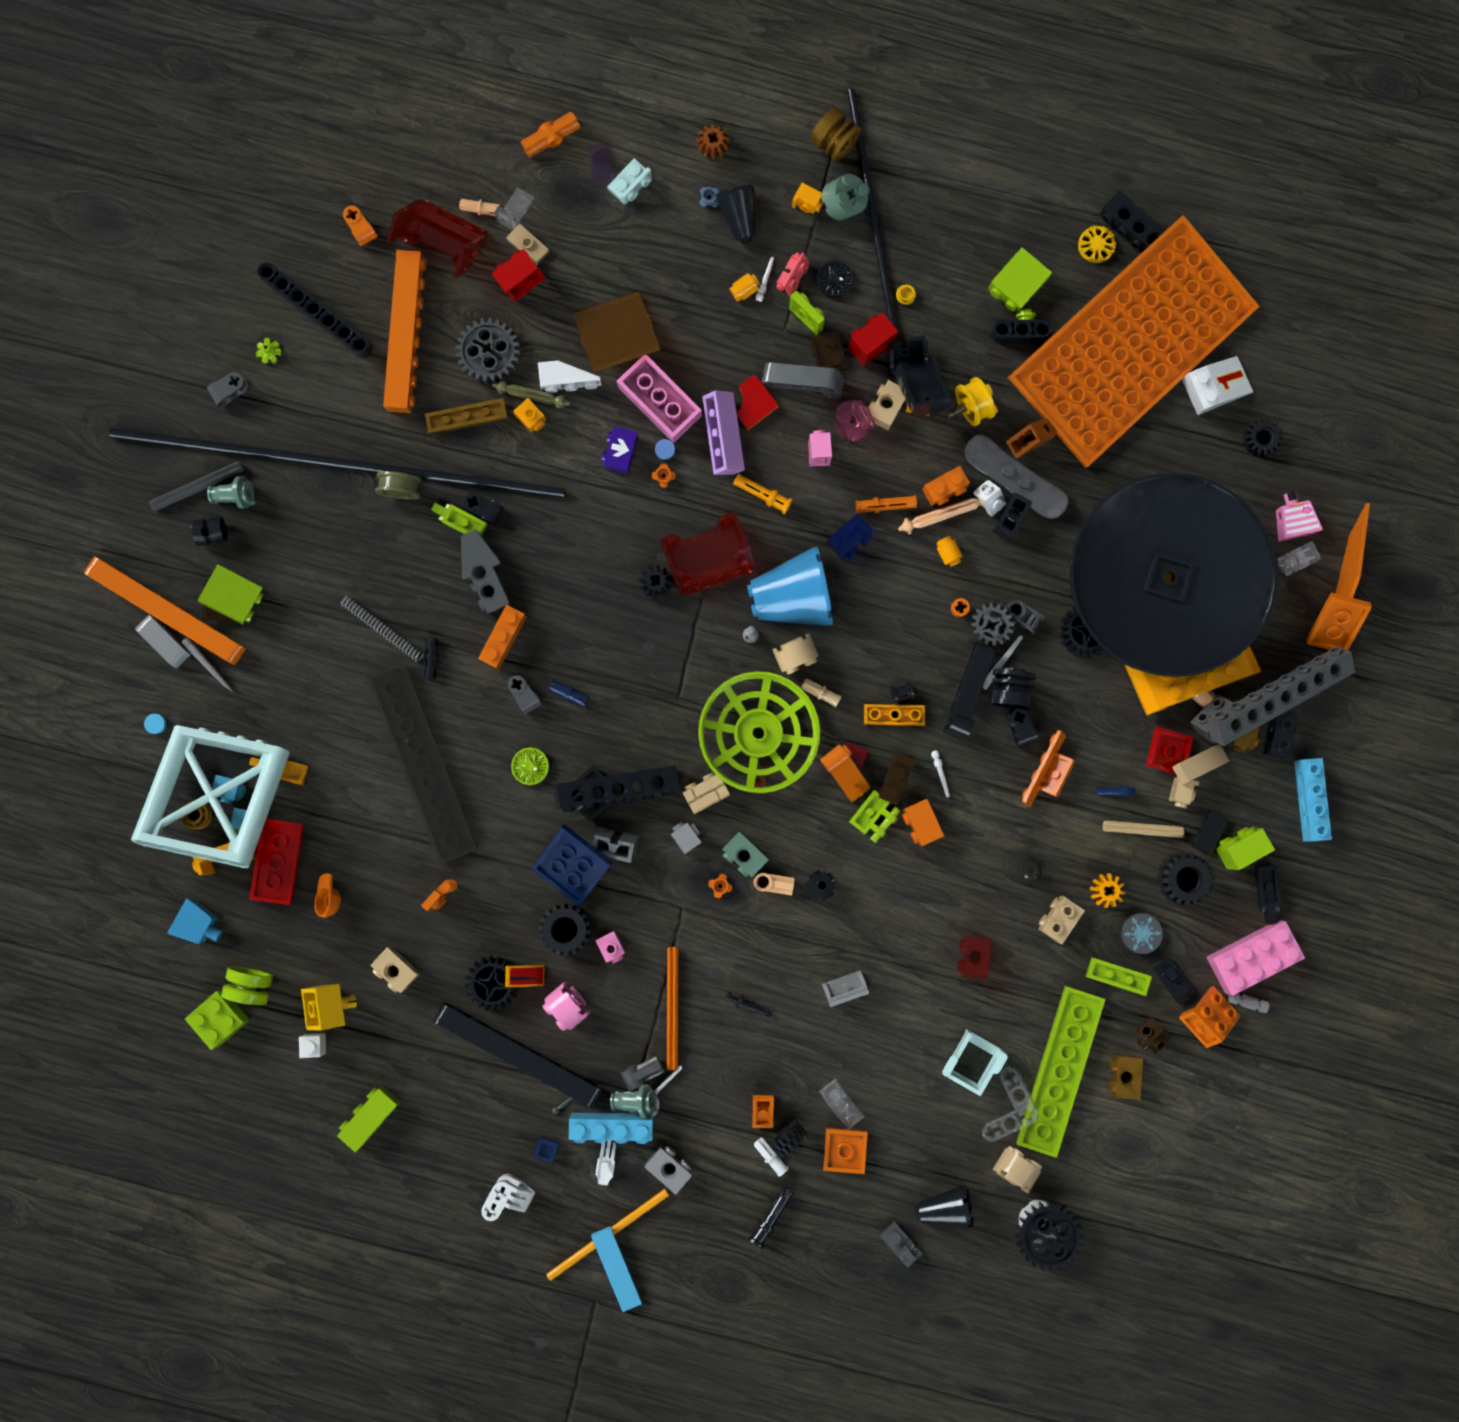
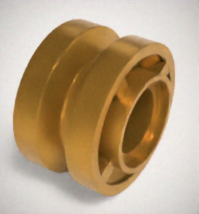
[180,801,213,829]

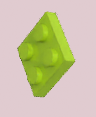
[789,291,825,336]

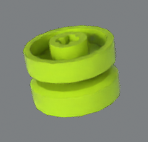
[221,967,273,1005]

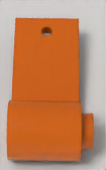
[820,745,871,803]

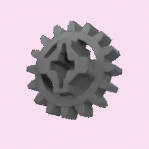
[971,601,1017,646]

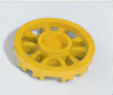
[1078,226,1116,263]

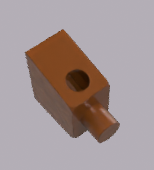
[1006,418,1056,459]

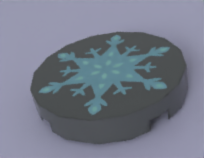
[1121,913,1163,954]

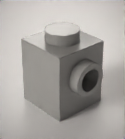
[671,822,702,854]

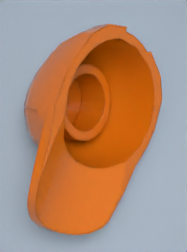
[315,873,341,918]

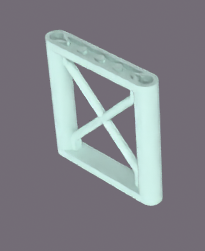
[131,725,290,868]

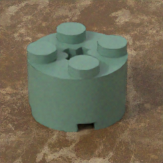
[822,174,869,220]

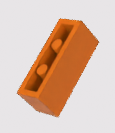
[478,605,527,670]

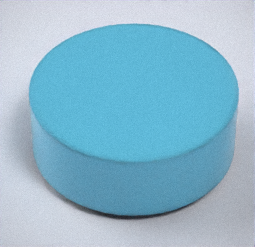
[144,714,167,734]

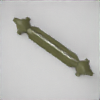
[492,380,570,409]

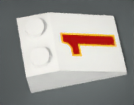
[1182,356,1253,415]

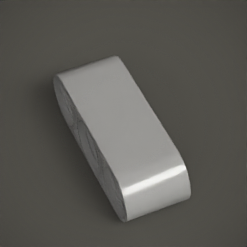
[135,614,191,669]

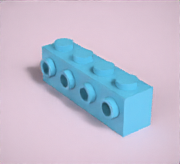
[569,1113,653,1144]

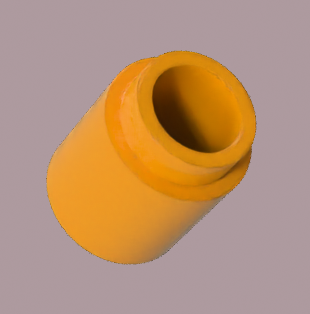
[729,273,760,302]
[936,536,963,567]

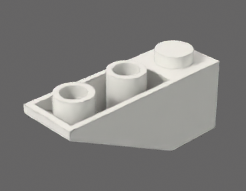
[538,361,602,393]

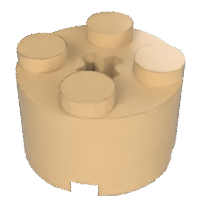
[772,634,819,674]
[992,1146,1042,1193]

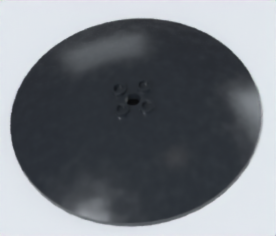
[1070,473,1278,677]

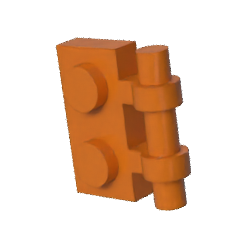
[421,879,458,911]

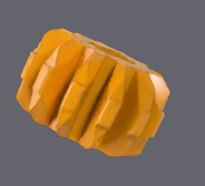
[1090,873,1126,908]

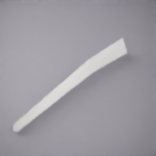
[983,636,1023,690]

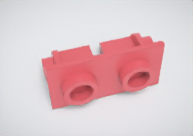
[776,253,810,296]

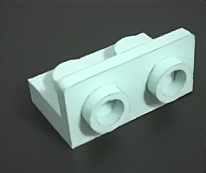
[607,158,652,205]

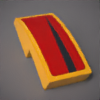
[505,965,544,987]

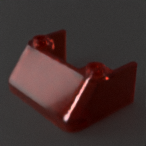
[386,199,487,278]

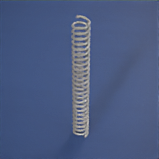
[340,596,424,662]

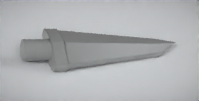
[182,637,233,692]

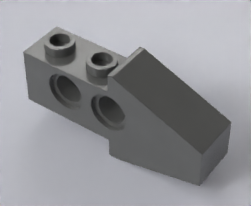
[461,529,511,614]

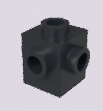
[804,870,837,902]

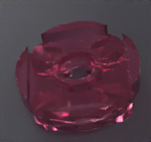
[834,400,874,441]

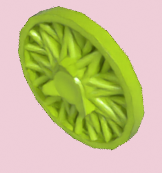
[511,747,549,785]

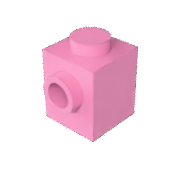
[595,930,626,964]

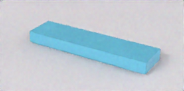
[591,1226,642,1312]

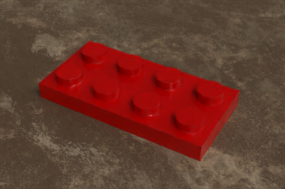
[249,819,304,905]

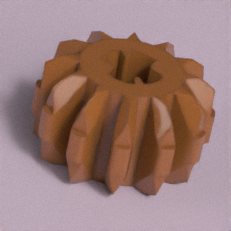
[696,123,730,160]

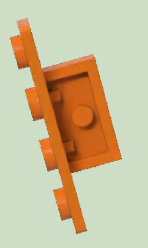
[1022,730,1075,807]

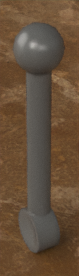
[552,1097,573,1115]

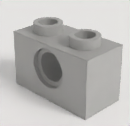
[645,1144,693,1195]

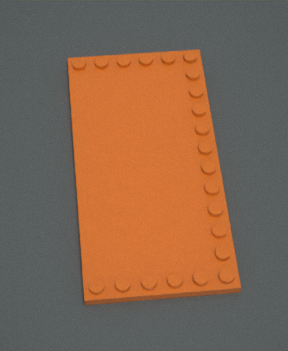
[1007,215,1260,468]

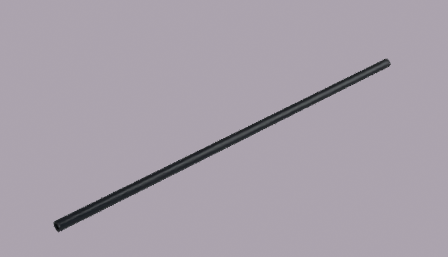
[109,428,566,498]

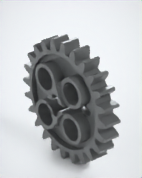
[455,318,521,384]

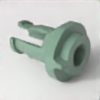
[207,476,256,509]
[610,1084,658,1118]

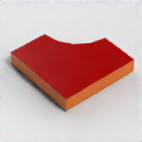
[736,374,779,431]

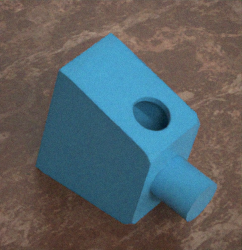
[167,898,223,944]

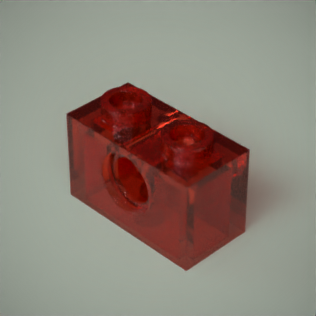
[957,934,992,980]

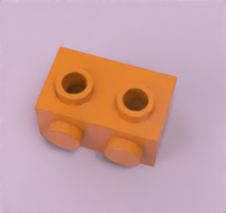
[922,466,970,507]
[902,799,944,846]

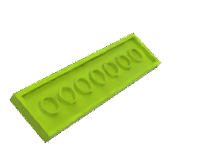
[1016,986,1106,1158]

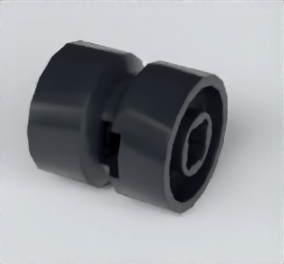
[191,516,228,546]

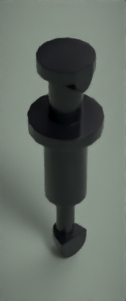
[725,992,772,1017]

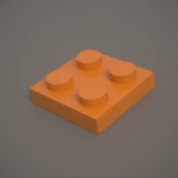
[823,1128,868,1174]

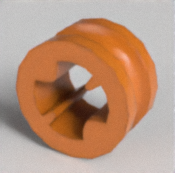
[951,598,970,617]

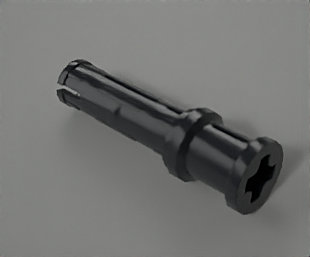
[748,1186,795,1249]

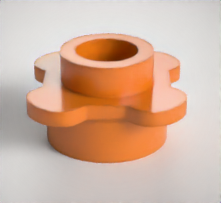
[652,464,676,488]
[708,874,732,898]

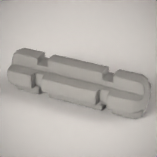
[1228,993,1270,1013]

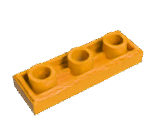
[864,704,925,726]

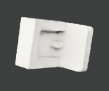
[974,480,1007,516]

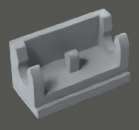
[822,970,869,1007]

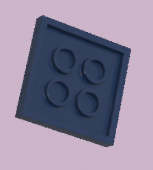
[531,824,613,906]

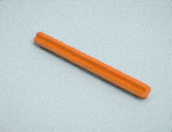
[667,947,679,1070]

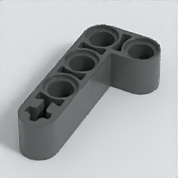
[762,363,844,399]

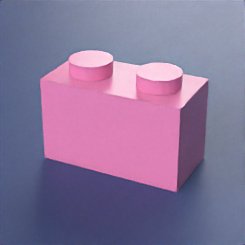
[808,430,832,467]

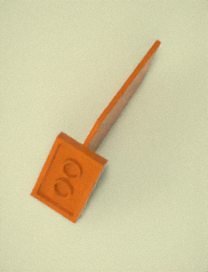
[1306,503,1372,650]

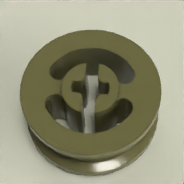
[375,472,422,500]

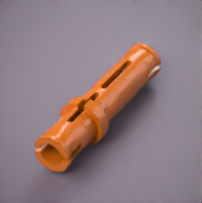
[855,495,917,513]

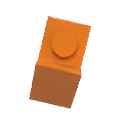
[752,1095,774,1128]

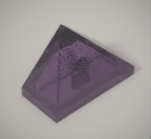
[589,143,614,185]

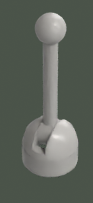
[743,626,759,643]

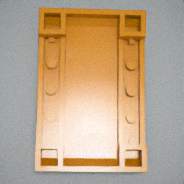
[1124,646,1261,716]

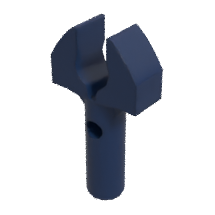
[1096,787,1136,796]

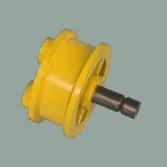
[945,377,998,426]

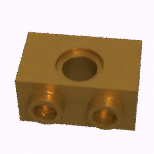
[1109,1054,1143,1100]

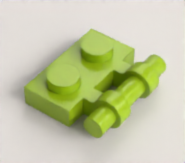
[849,790,901,843]

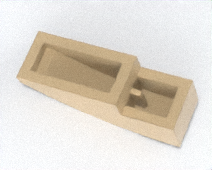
[1172,744,1230,785]

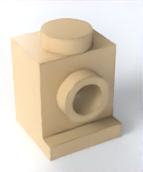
[1169,777,1199,809]

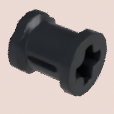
[890,682,915,704]

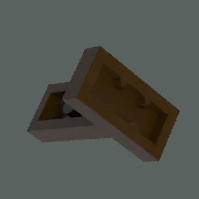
[878,751,917,805]

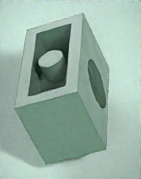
[722,832,769,877]

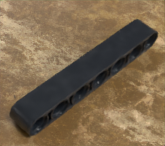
[257,262,372,358]

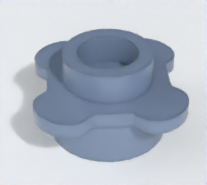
[699,187,719,207]

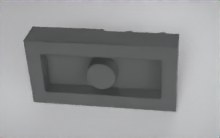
[879,1221,923,1268]

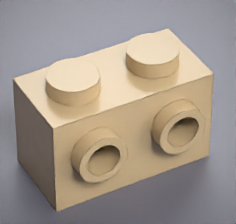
[1038,896,1085,944]

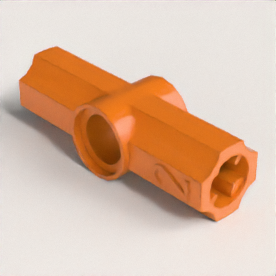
[520,112,580,158]

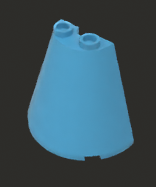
[747,547,833,626]

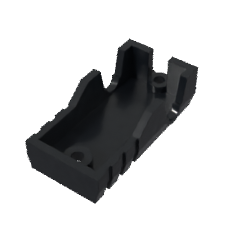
[885,335,952,417]

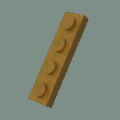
[425,398,508,435]

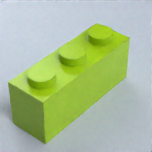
[337,1085,401,1153]

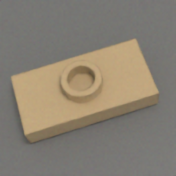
[506,223,549,265]

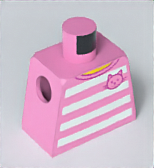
[1276,492,1323,542]

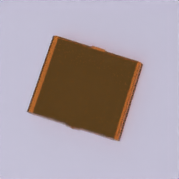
[573,292,661,372]

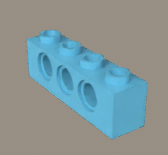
[1294,758,1332,841]

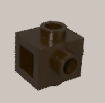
[1134,1016,1172,1054]

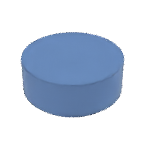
[655,439,675,461]

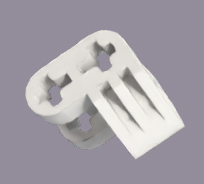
[482,1174,535,1221]

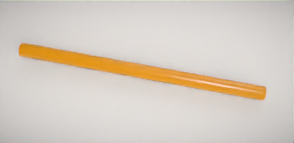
[546,1189,669,1281]

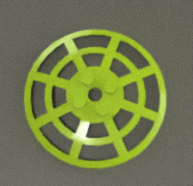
[698,671,820,793]

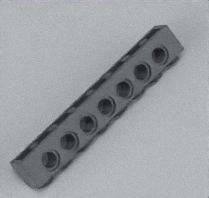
[1206,646,1355,746]

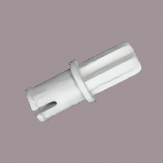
[754,1137,789,1176]

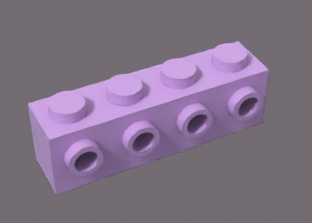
[702,390,745,475]

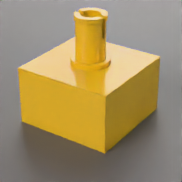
[301,984,357,1030]

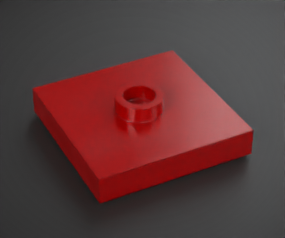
[1146,727,1194,775]

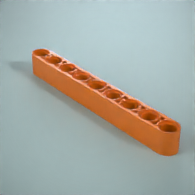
[84,556,246,666]

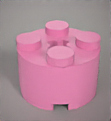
[543,982,591,1031]

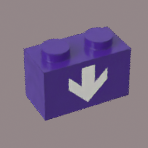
[601,426,638,475]

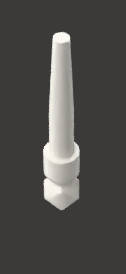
[756,257,774,302]
[931,750,950,797]

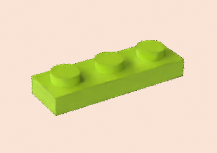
[1085,957,1152,996]

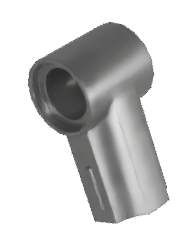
[620,1055,664,1091]

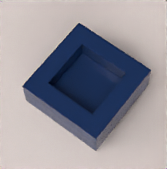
[533,1136,560,1164]

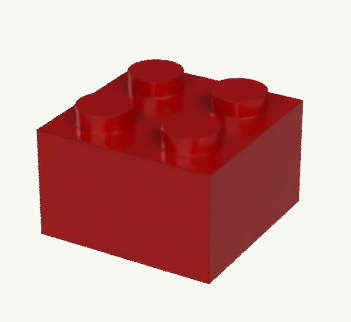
[492,249,546,302]
[848,313,898,367]

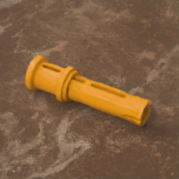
[733,474,793,515]

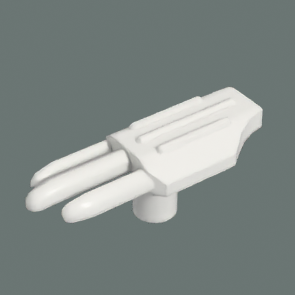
[595,1140,616,1186]

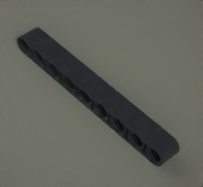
[433,1002,603,1108]

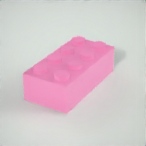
[617,354,702,443]
[1206,920,1305,996]

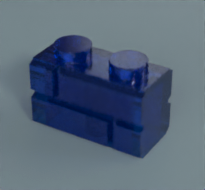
[827,513,873,560]

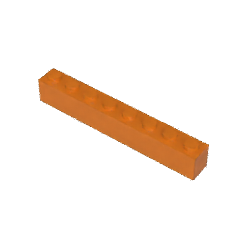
[383,250,427,413]

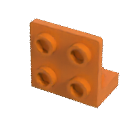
[1179,986,1240,1048]

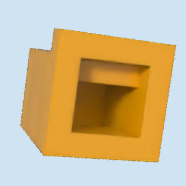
[792,183,824,214]

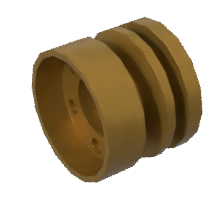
[809,107,862,163]

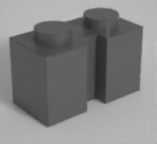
[592,827,639,863]

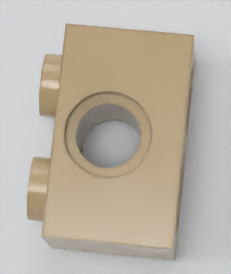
[867,380,905,430]
[370,946,421,993]

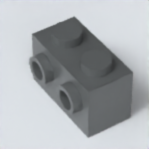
[1190,694,1233,744]

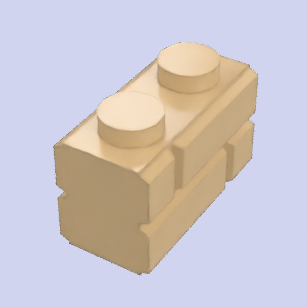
[683,772,730,815]

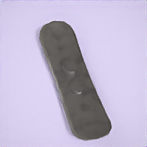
[964,435,1069,519]

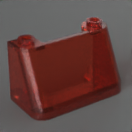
[659,512,755,596]

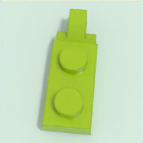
[431,503,487,536]

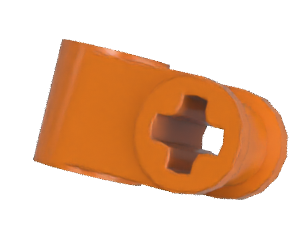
[343,206,378,247]

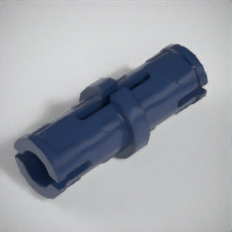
[548,679,590,708]

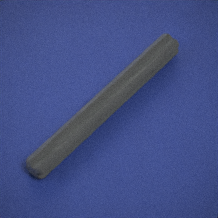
[149,461,244,511]

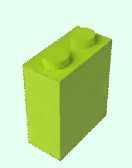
[988,247,1052,314]
[198,564,264,625]

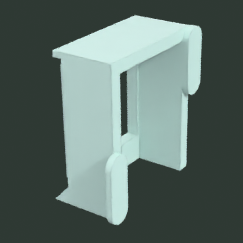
[942,1029,1007,1096]

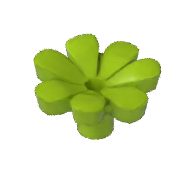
[256,338,282,364]

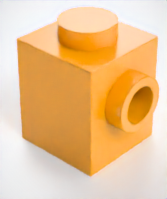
[513,398,546,433]

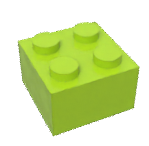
[1215,827,1275,870]
[185,990,249,1050]

